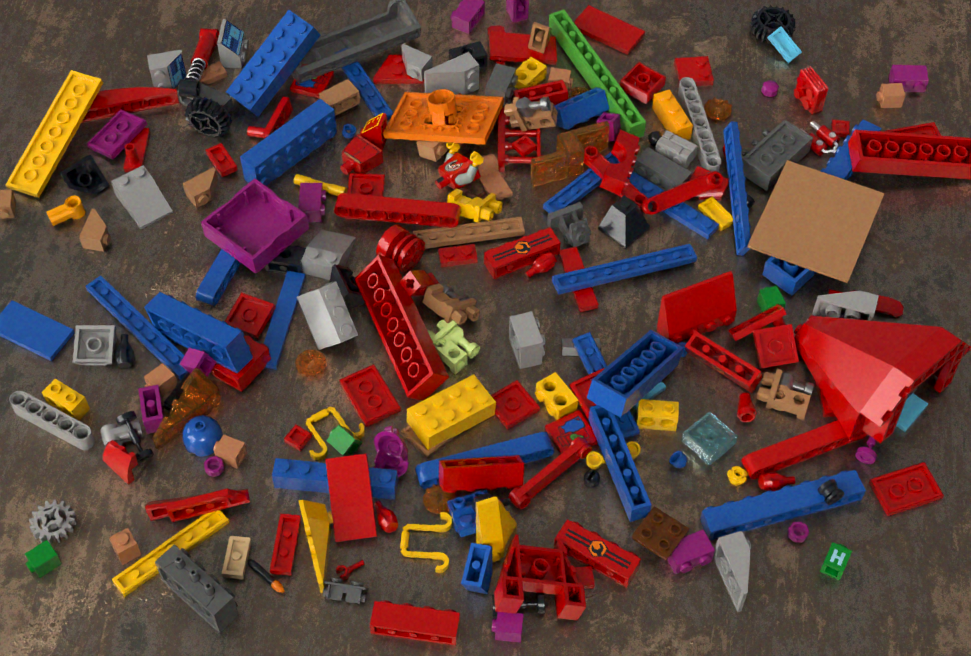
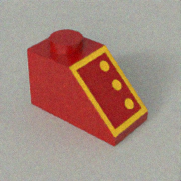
[360,113,387,150]

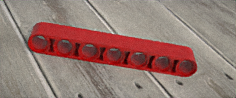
[334,193,461,228]
[741,420,868,479]

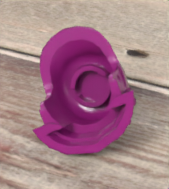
[373,426,409,477]

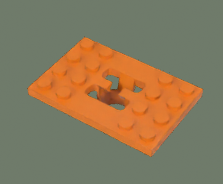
[383,89,504,145]

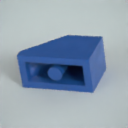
[461,543,493,594]

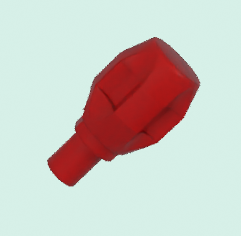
[525,251,557,278]
[758,472,795,491]
[374,500,398,533]

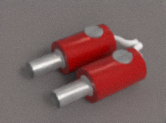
[800,121,840,156]

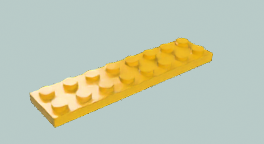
[5,70,103,198]

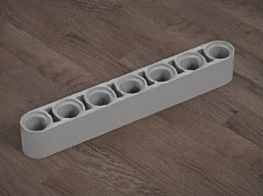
[678,77,721,172]

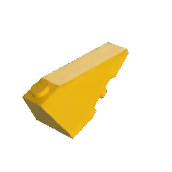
[476,496,517,562]
[298,499,333,593]

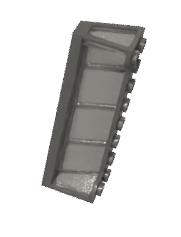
[291,0,421,84]

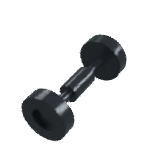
[116,411,154,463]
[492,593,545,616]

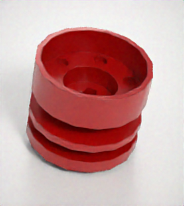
[376,224,425,274]

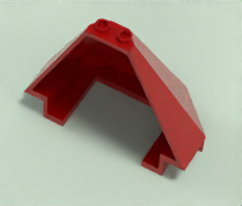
[794,315,971,443]

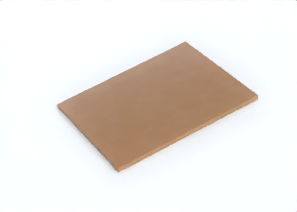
[747,160,885,283]

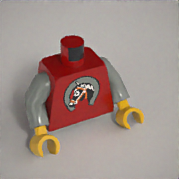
[435,142,484,190]

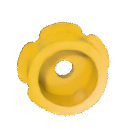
[727,466,747,486]

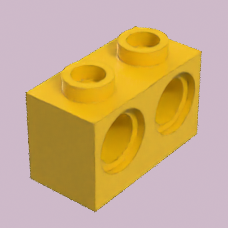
[515,57,547,89]
[535,372,578,420]
[42,379,90,421]
[636,399,679,431]

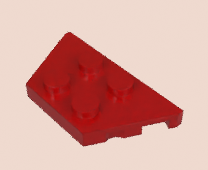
[373,54,424,84]

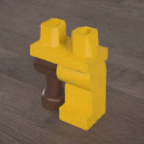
[447,187,503,223]

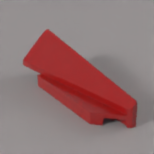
[145,488,250,522]

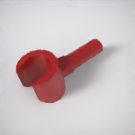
[335,560,365,580]

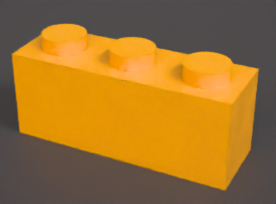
[652,89,693,140]

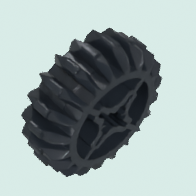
[750,5,796,44]
[184,96,232,138]

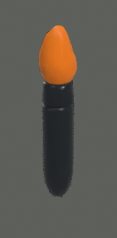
[248,559,284,593]

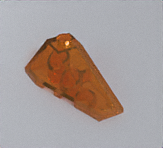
[152,367,221,450]

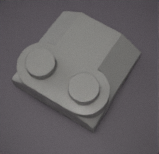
[73,325,117,366]

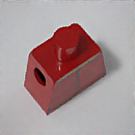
[340,134,383,175]

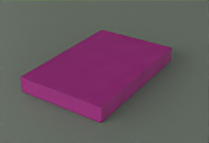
[86,110,147,159]

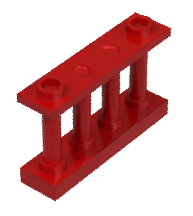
[498,108,544,173]

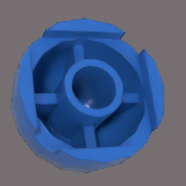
[182,415,223,457]

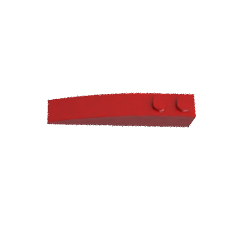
[81,87,179,123]

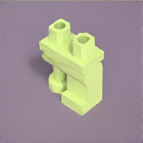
[428,319,480,375]

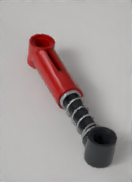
[179,28,219,98]

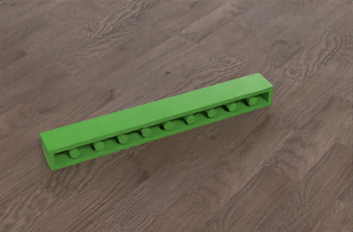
[549,9,646,137]

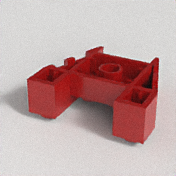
[494,534,586,620]

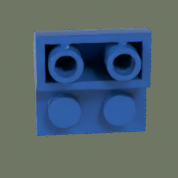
[447,490,488,537]

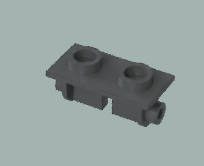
[323,578,369,604]

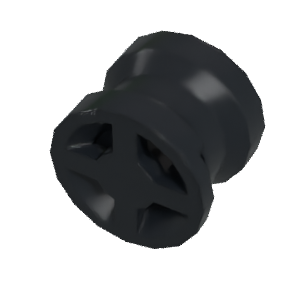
[817,479,845,505]

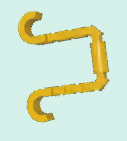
[306,407,365,461]
[400,512,452,573]

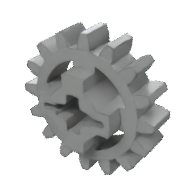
[29,499,77,544]

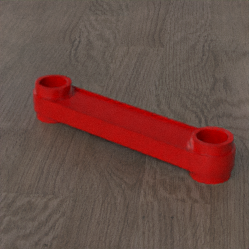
[582,146,647,212]
[641,171,723,215]
[508,436,592,510]

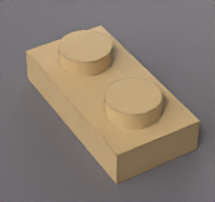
[221,536,252,579]

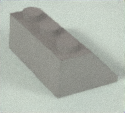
[297,282,358,350]

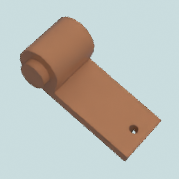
[477,153,513,201]

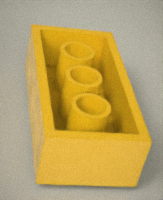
[407,374,496,450]

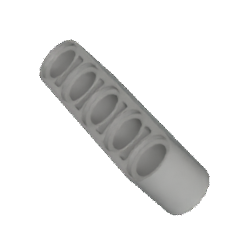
[9,391,95,450]

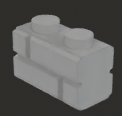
[655,130,698,168]

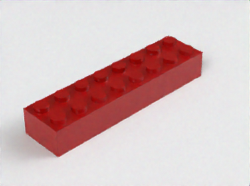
[848,130,971,180]
[354,255,449,401]

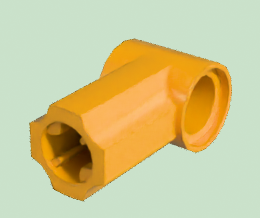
[46,196,86,226]

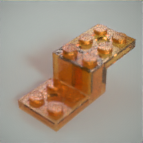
[530,121,610,187]

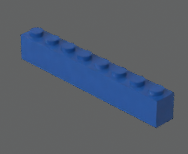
[700,470,866,541]

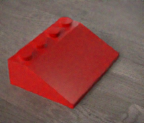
[657,271,737,343]

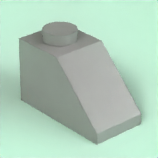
[402,44,433,81]

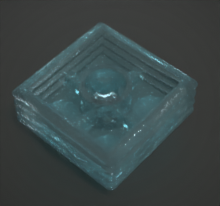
[681,412,738,465]

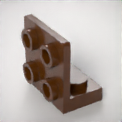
[632,506,690,560]

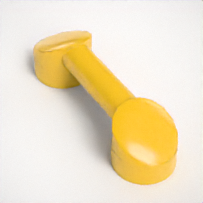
[586,441,641,470]

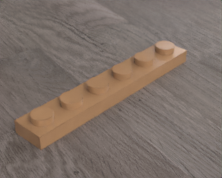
[413,217,525,249]

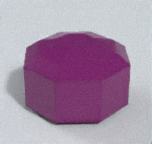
[761,80,779,97]
[204,456,225,477]
[788,521,809,543]

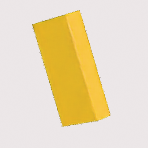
[698,197,733,231]

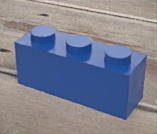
[554,87,609,129]

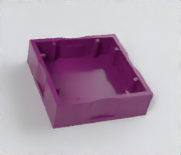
[201,178,309,274]

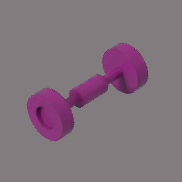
[855,436,877,464]

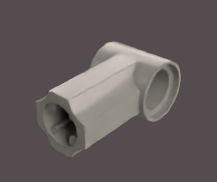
[100,420,144,448]

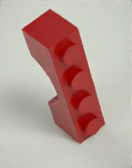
[600,130,641,195]

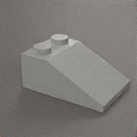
[424,52,479,95]
[111,165,173,229]
[301,229,356,280]
[812,291,879,321]
[713,531,751,612]

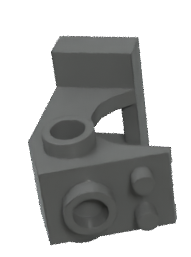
[547,202,591,247]

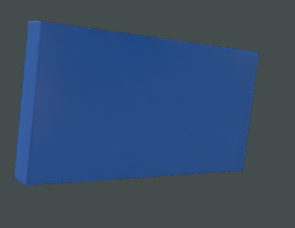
[0,300,75,361]

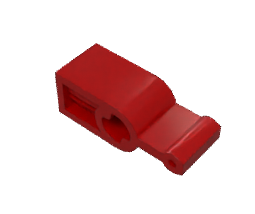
[399,270,440,297]

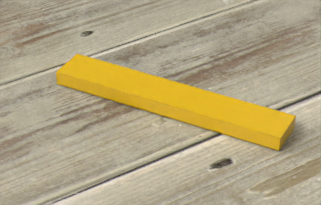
[112,510,230,597]

